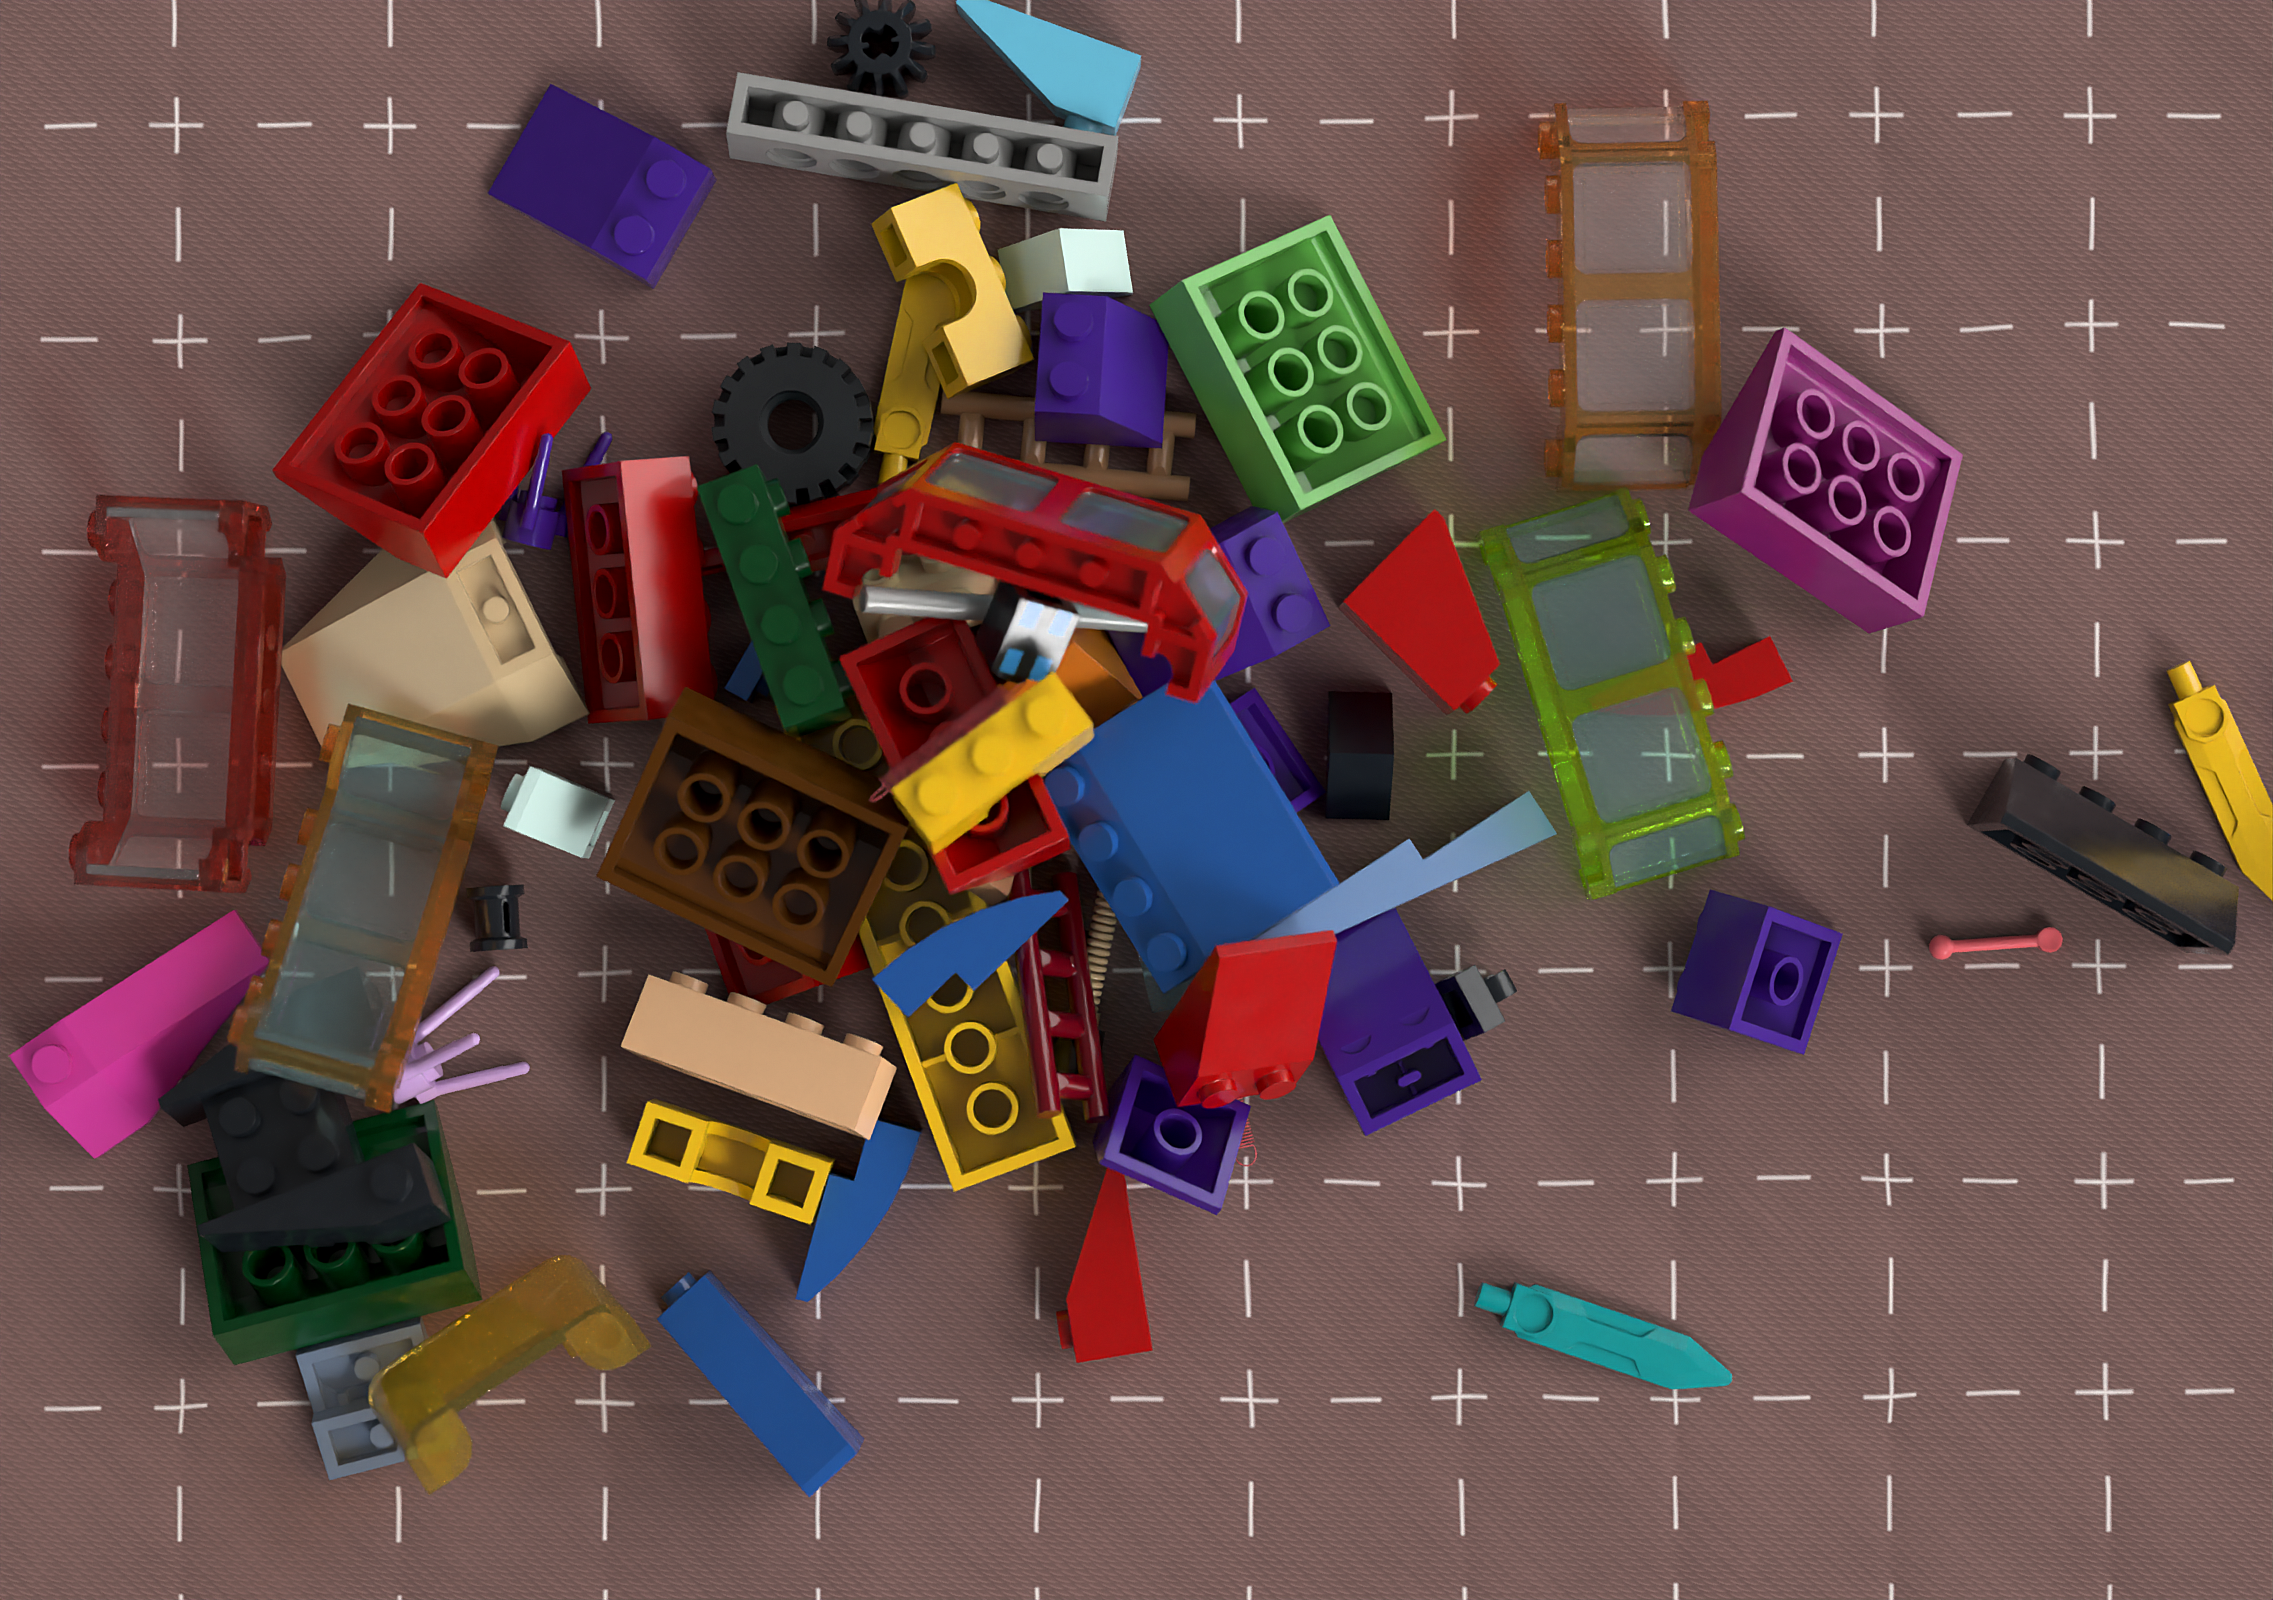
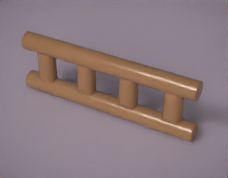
[941,390,1197,502]

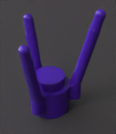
[498,432,613,550]

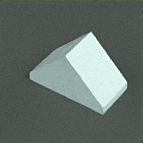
[998,228,1133,313]

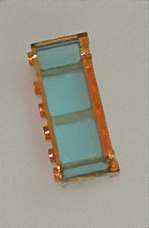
[227,703,499,1112]

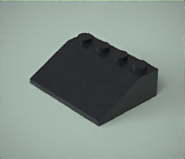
[1967,754,2239,955]

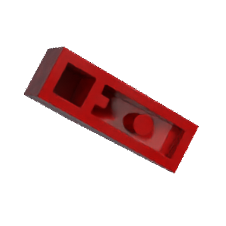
[1056,1167,1153,1363]

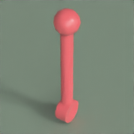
[1929,927,2063,960]

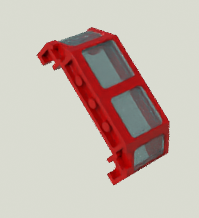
[823,442,1248,704]

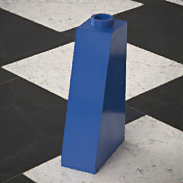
[657,1270,864,1498]

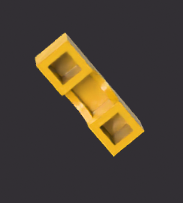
[871,183,1034,399]
[892,672,1094,855]
[627,1098,836,1225]

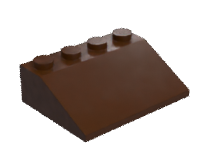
[596,687,910,987]

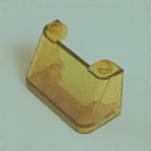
[368,1255,652,1495]

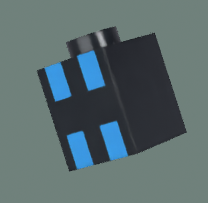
[975,580,1080,684]

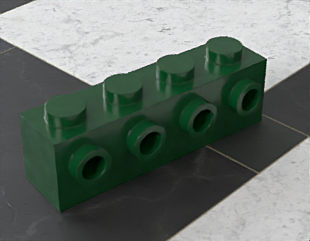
[696,464,856,739]

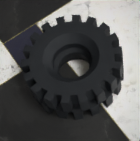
[711,342,875,505]

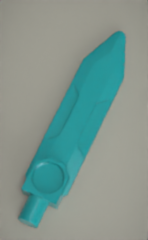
[1474,1282,1733,1390]

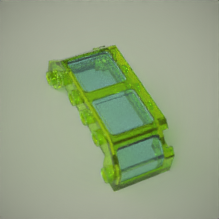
[1475,487,1745,900]

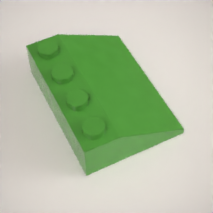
[1149,215,1446,523]

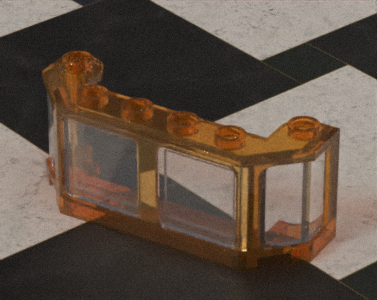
[1538,101,1722,493]

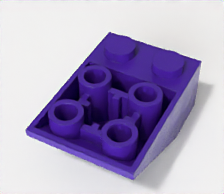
[1317,908,1482,1136]

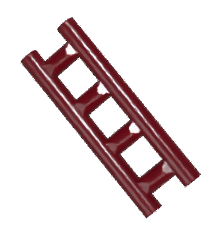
[1007,869,1111,1124]

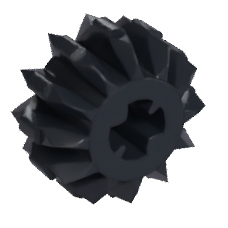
[827,0,936,99]

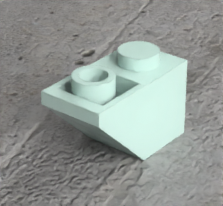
[501,766,615,858]

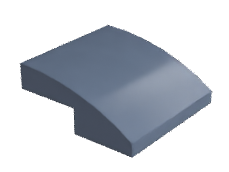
[296,1316,454,1480]

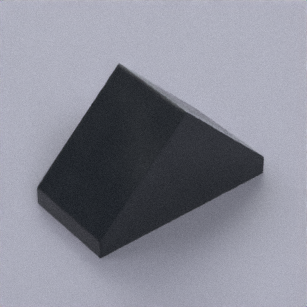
[1325,691,1394,820]

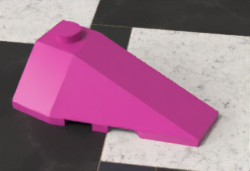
[9,910,272,1159]

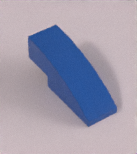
[872,891,1069,1017]
[795,1117,923,1302]

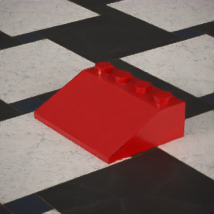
[272,283,592,579]

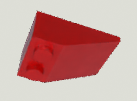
[1153,930,1337,1109]

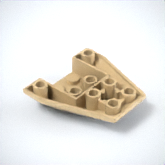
[276,517,591,769]

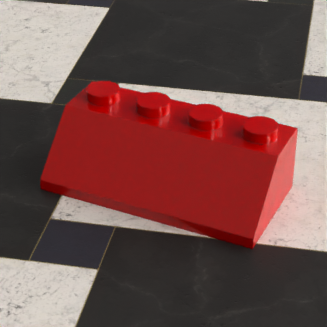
[562,456,718,724]
[839,617,1070,894]

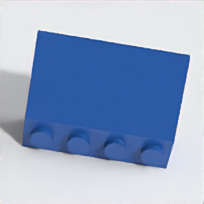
[1041,680,1340,994]

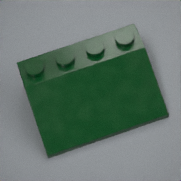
[187,1100,483,1365]

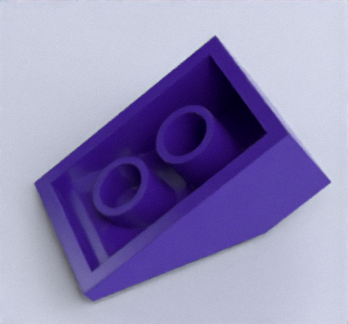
[487,84,717,289]
[1105,506,1330,701]

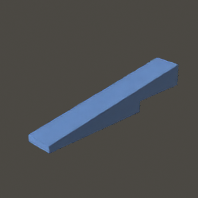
[1188,791,1557,985]

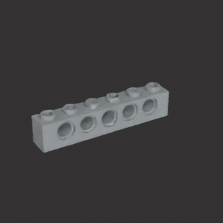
[726,72,1119,222]

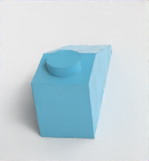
[956,0,1141,136]

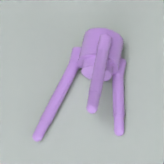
[376,966,530,1104]

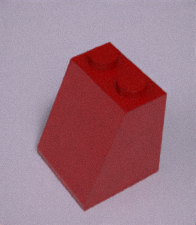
[1338,509,1500,716]

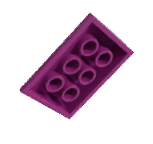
[1688,327,1963,634]

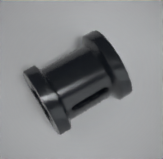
[466,884,528,952]

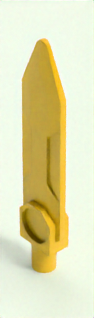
[874,274,956,485]
[2167,660,2273,902]

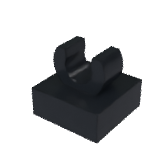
[1435,965,1517,1041]

